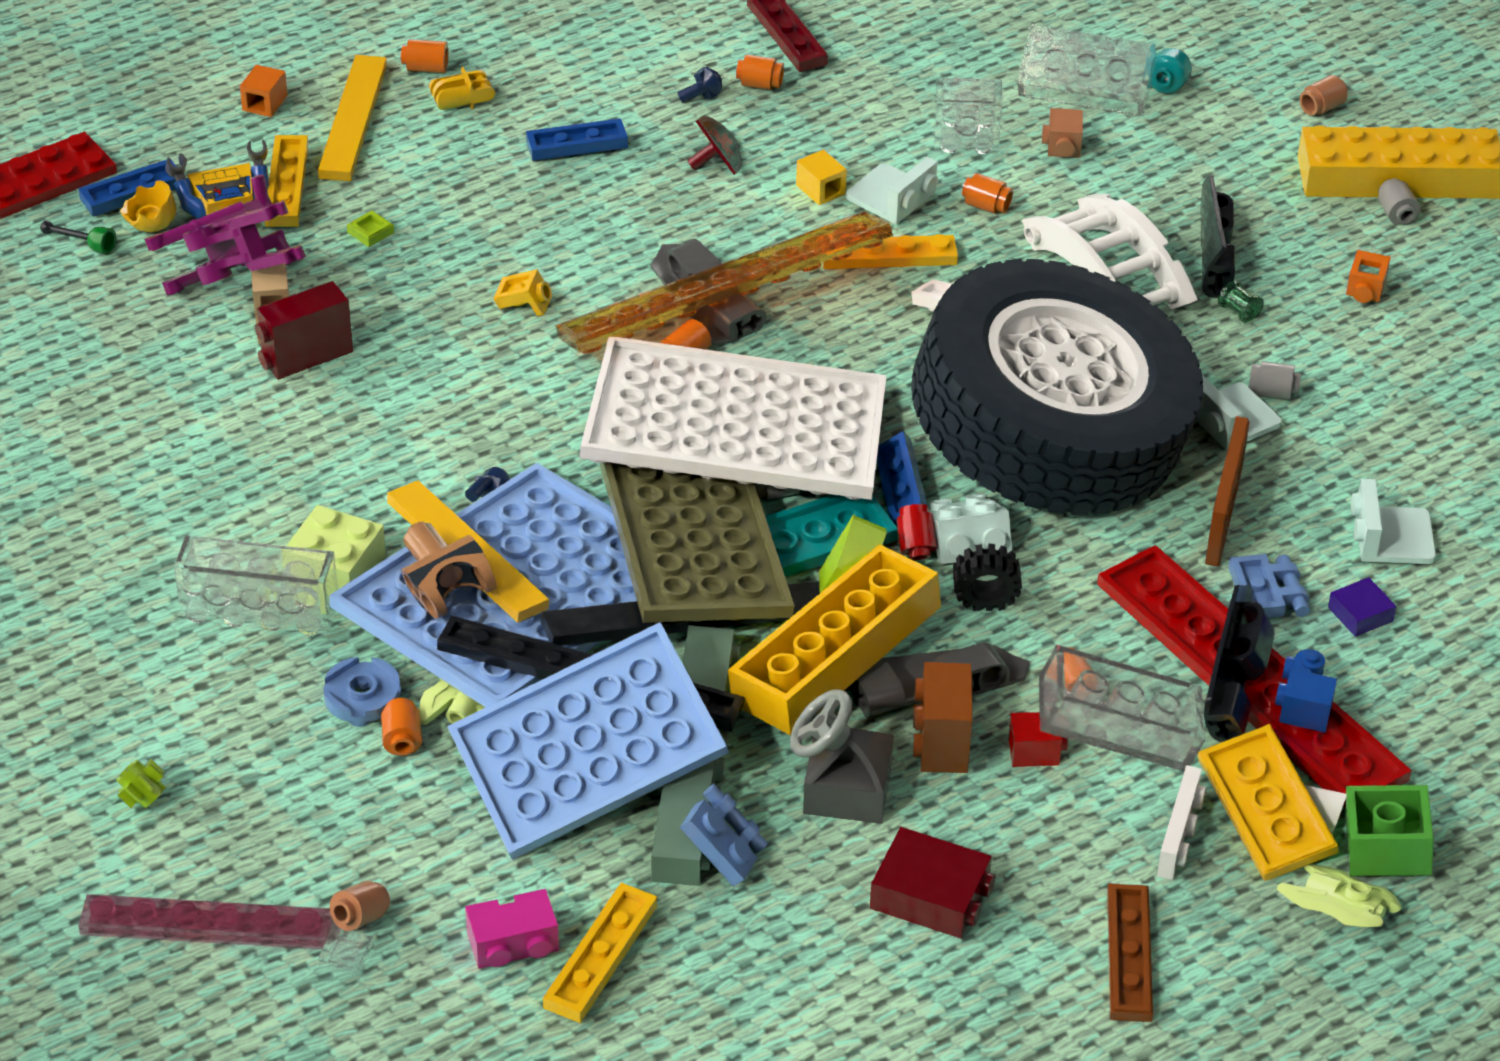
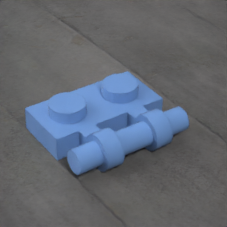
[1228,554,1310,618]
[680,784,768,887]

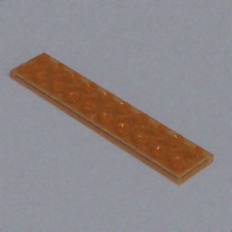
[555,211,893,354]

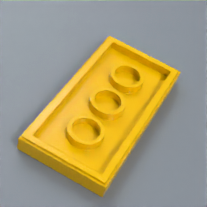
[1197,724,1338,881]

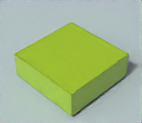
[347,210,394,247]

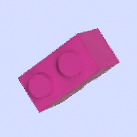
[465,889,559,969]

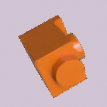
[1346,250,1391,303]

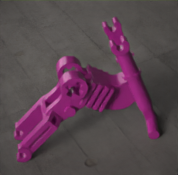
[144,174,306,295]

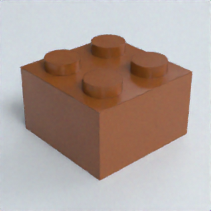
[913,662,972,773]

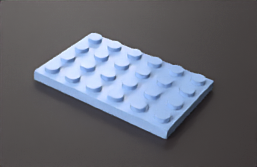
[447,622,729,860]

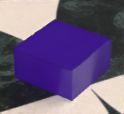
[1328,577,1397,637]

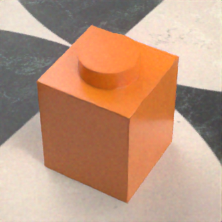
[240,64,288,117]

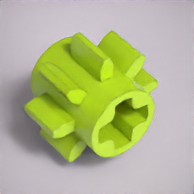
[116,759,166,808]

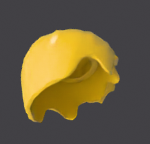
[120,180,177,233]

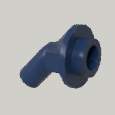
[677,67,722,103]
[465,467,510,502]

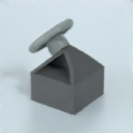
[790,689,894,824]

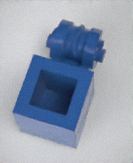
[1275,649,1337,733]

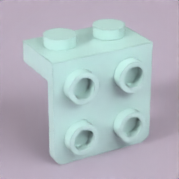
[846,157,938,225]
[1196,375,1281,450]
[1351,479,1436,564]
[928,494,1012,564]

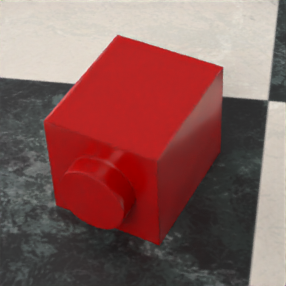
[1008,711,1068,767]

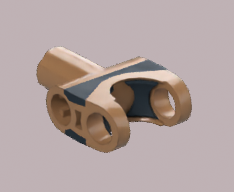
[401,521,497,619]

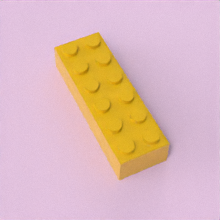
[1297,126,1500,199]
[728,544,941,736]

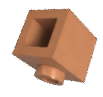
[1042,108,1083,158]

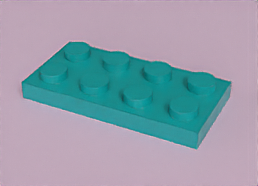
[765,494,898,577]

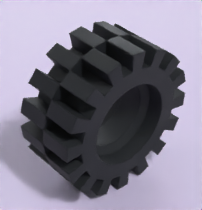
[953,543,1022,611]

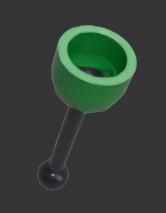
[40,221,116,255]

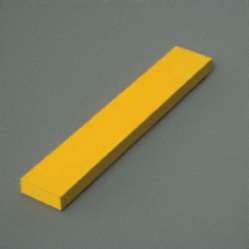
[318,55,387,181]
[387,480,549,623]

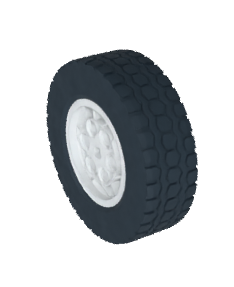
[911,259,1203,515]

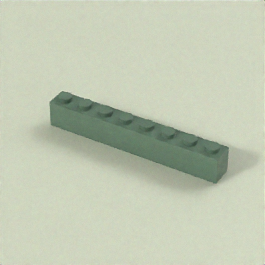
[651,625,741,886]

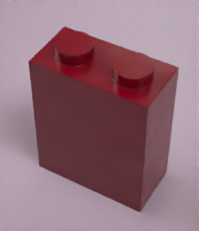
[255,281,353,380]
[869,826,996,939]

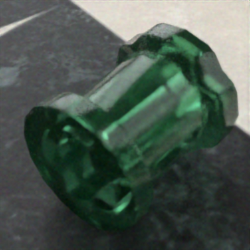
[1218,280,1264,324]

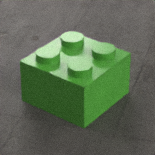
[1345,785,1433,876]

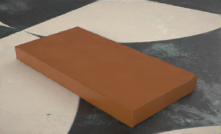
[1205,416,1250,567]

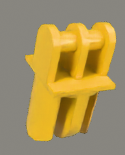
[429,67,495,110]

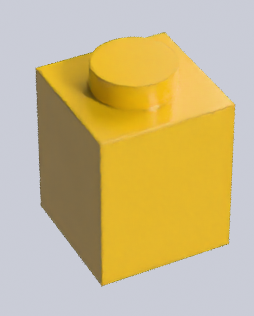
[796,149,847,205]

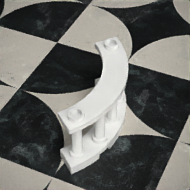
[1022,193,1198,309]

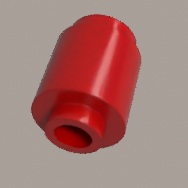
[896,504,937,561]

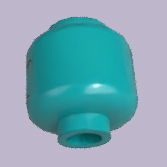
[1146,48,1192,94]

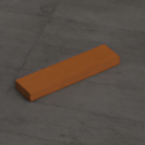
[1107,883,1153,1022]

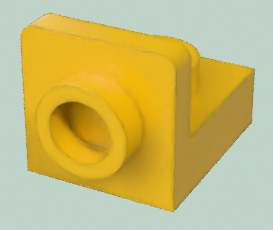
[493,269,552,316]

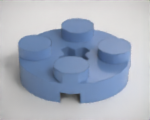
[323,657,401,727]

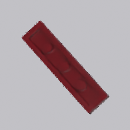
[747,0,828,72]

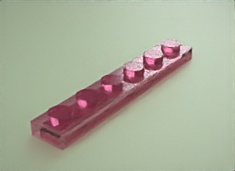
[78,894,332,950]

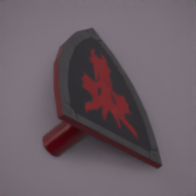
[688,116,742,175]

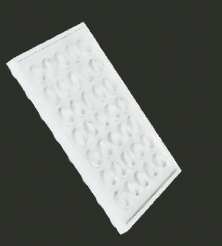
[579,336,887,500]

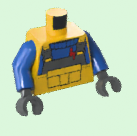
[165,140,269,219]

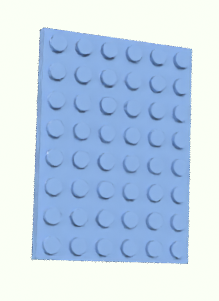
[329,463,637,708]

